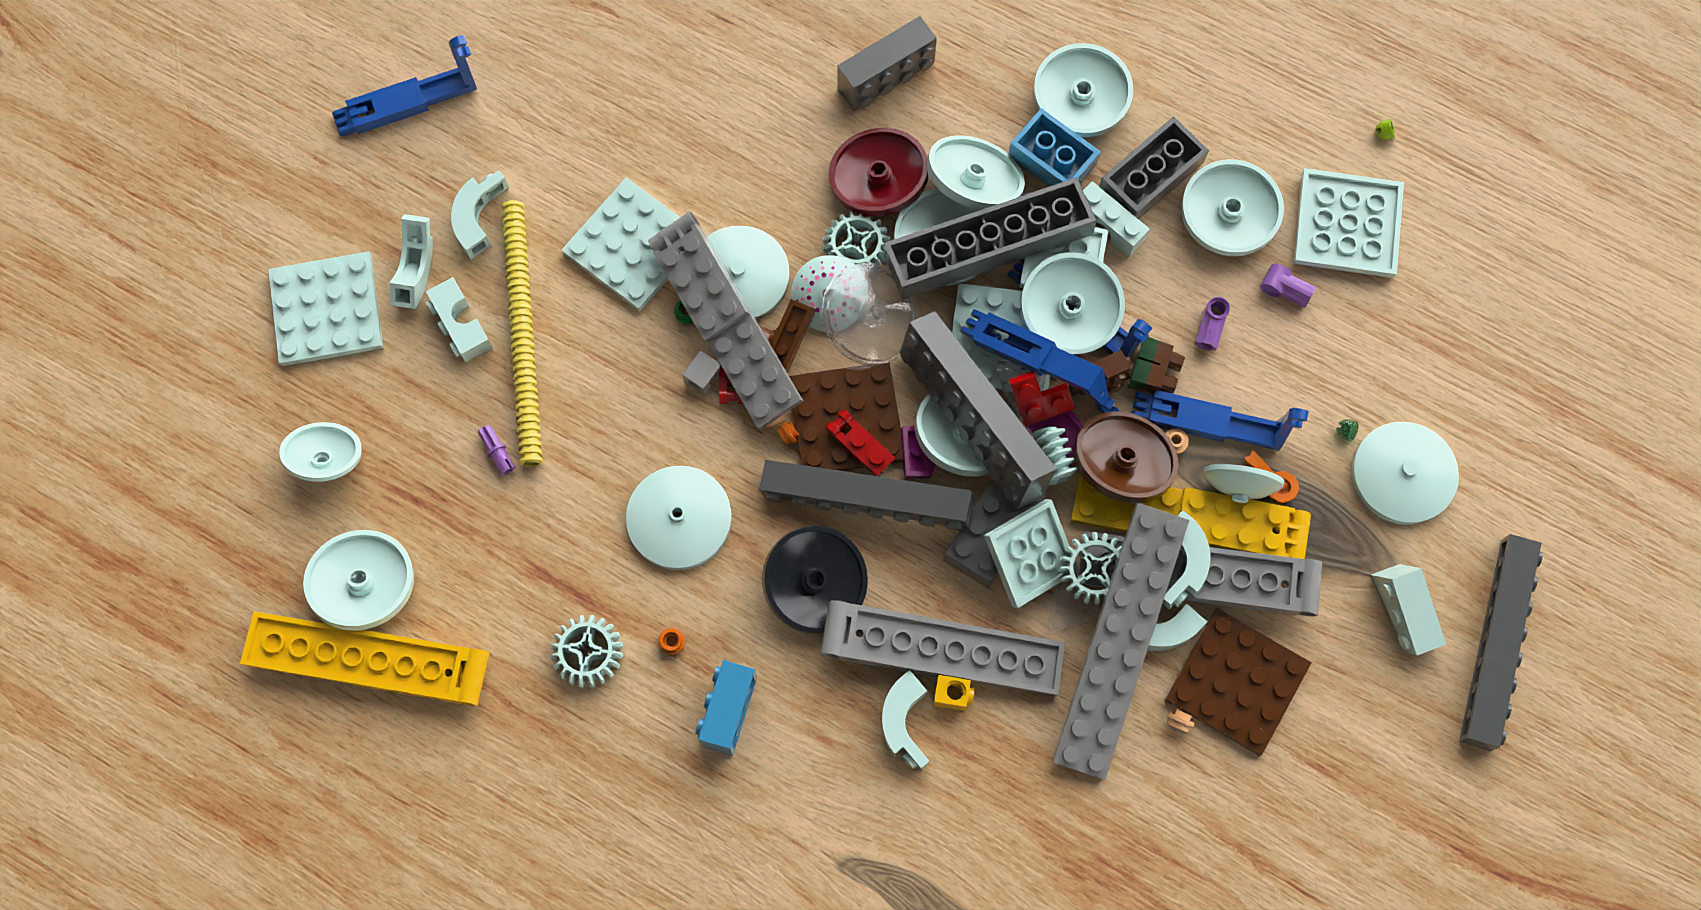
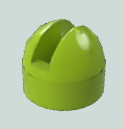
[1375,119,1395,140]

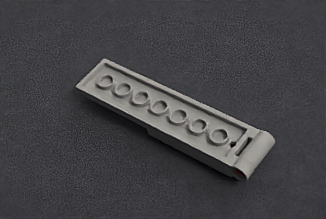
[648,211,803,429]
[1079,531,1322,617]
[820,600,1065,697]

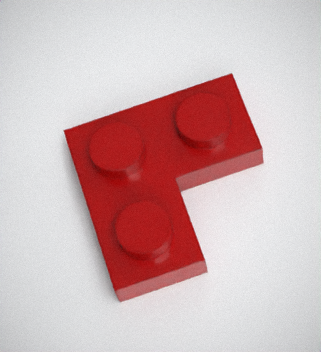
[1009,371,1075,427]

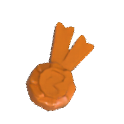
[1243,450,1299,504]

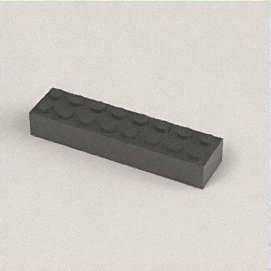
[884,177,1096,300]
[899,311,1056,510]

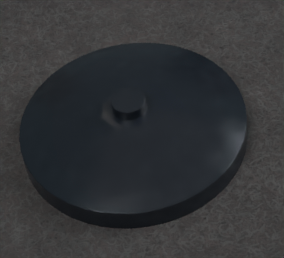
[762,526,868,633]

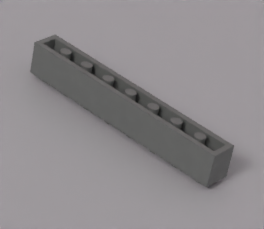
[759,460,974,531]
[1459,534,1543,751]

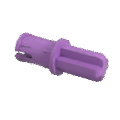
[478,425,516,476]

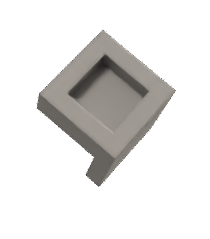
[682,350,721,396]

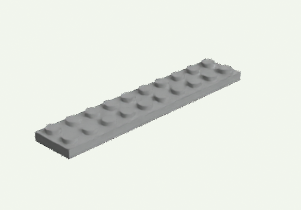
[1052,503,1189,780]

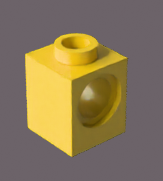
[933,675,975,711]

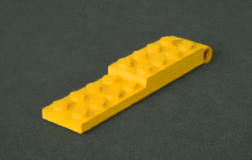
[1070,472,1311,559]
[240,611,489,706]

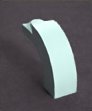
[451,171,509,260]
[389,214,433,309]
[1162,511,1210,610]
[1147,604,1207,651]
[882,670,929,771]

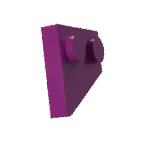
[901,426,936,479]

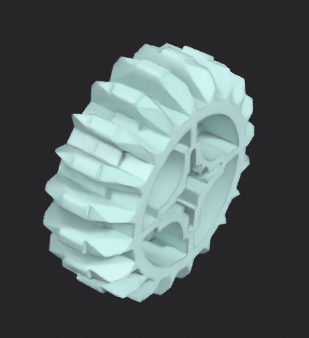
[823,211,890,277]
[1059,532,1122,605]
[550,615,624,688]

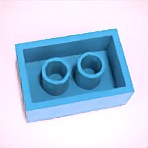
[1008,108,1101,187]
[695,660,757,755]

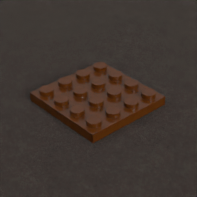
[789,361,903,471]
[1164,608,1312,756]

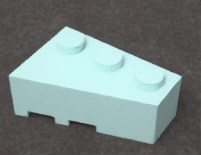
[1371,564,1446,656]

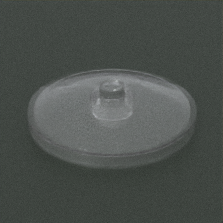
[822,263,919,366]

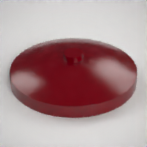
[829,128,929,217]

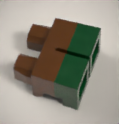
[1127,337,1185,394]

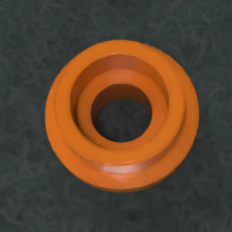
[777,420,799,445]
[658,628,685,655]

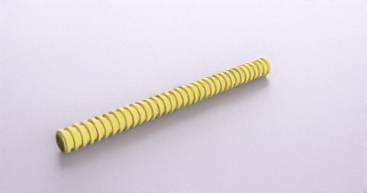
[501,200,543,467]

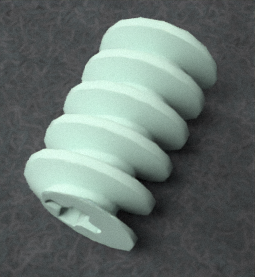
[1032,427,1078,485]

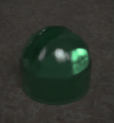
[1336,419,1359,441]

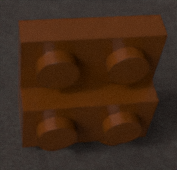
[1068,350,1134,396]

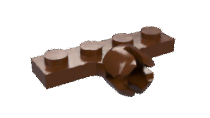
[759,299,816,374]

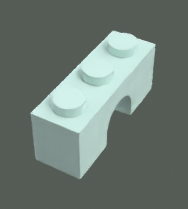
[1083,181,1150,258]
[426,277,493,362]

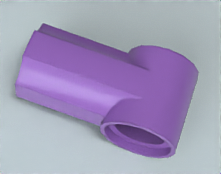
[1260,263,1316,308]
[1195,297,1230,351]

